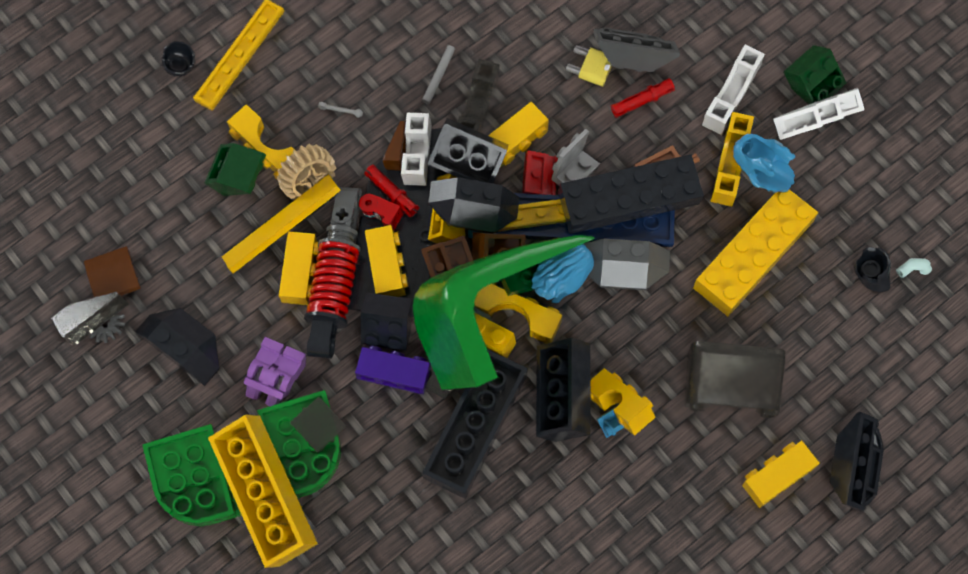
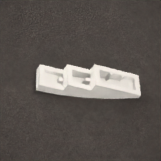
[773,88,864,140]

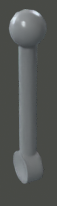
[318,102,363,117]

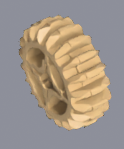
[277,144,336,200]

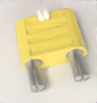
[566,45,612,87]

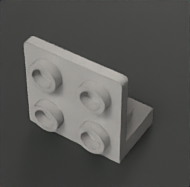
[551,129,600,186]

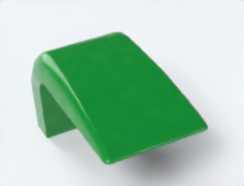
[412,235,595,390]

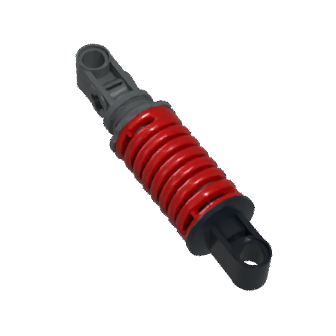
[304,187,362,359]

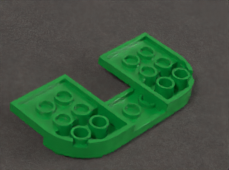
[142,390,341,526]

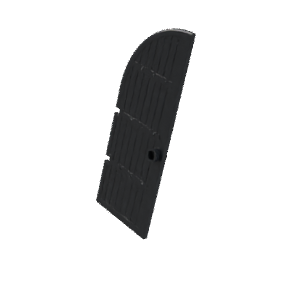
[347,128,448,317]

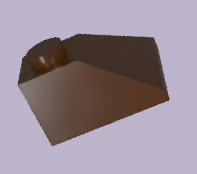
[472,232,525,260]

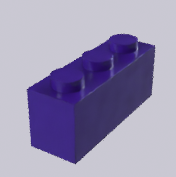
[355,346,431,395]

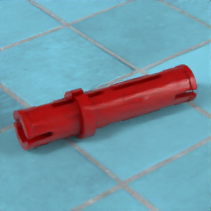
[610,78,675,118]
[364,164,419,217]

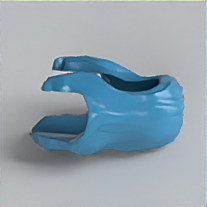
[733,134,795,193]
[531,244,594,303]

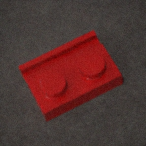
[522,150,558,195]

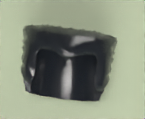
[853,247,891,293]

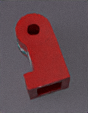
[359,194,404,230]

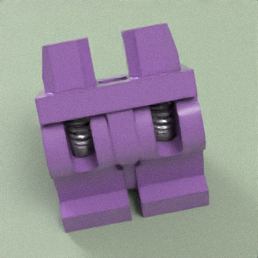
[243,337,306,406]

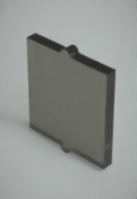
[290,397,347,453]

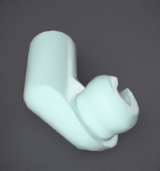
[896,258,932,278]

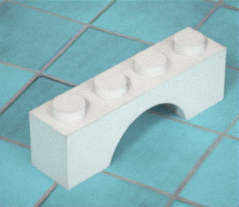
[702,45,765,135]

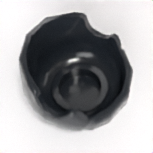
[162,41,195,77]

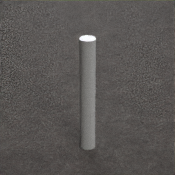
[422,45,455,104]

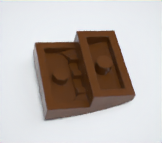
[421,235,473,278]
[84,246,141,304]

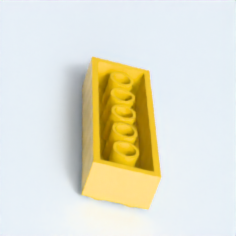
[693,189,819,317]
[208,414,318,568]

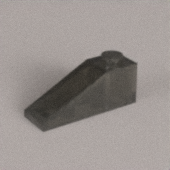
[51,292,129,346]

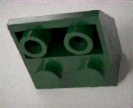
[783,45,846,105]
[204,143,266,196]

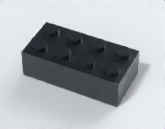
[536,337,591,442]

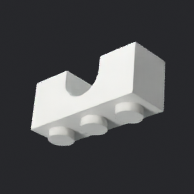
[401,113,432,186]

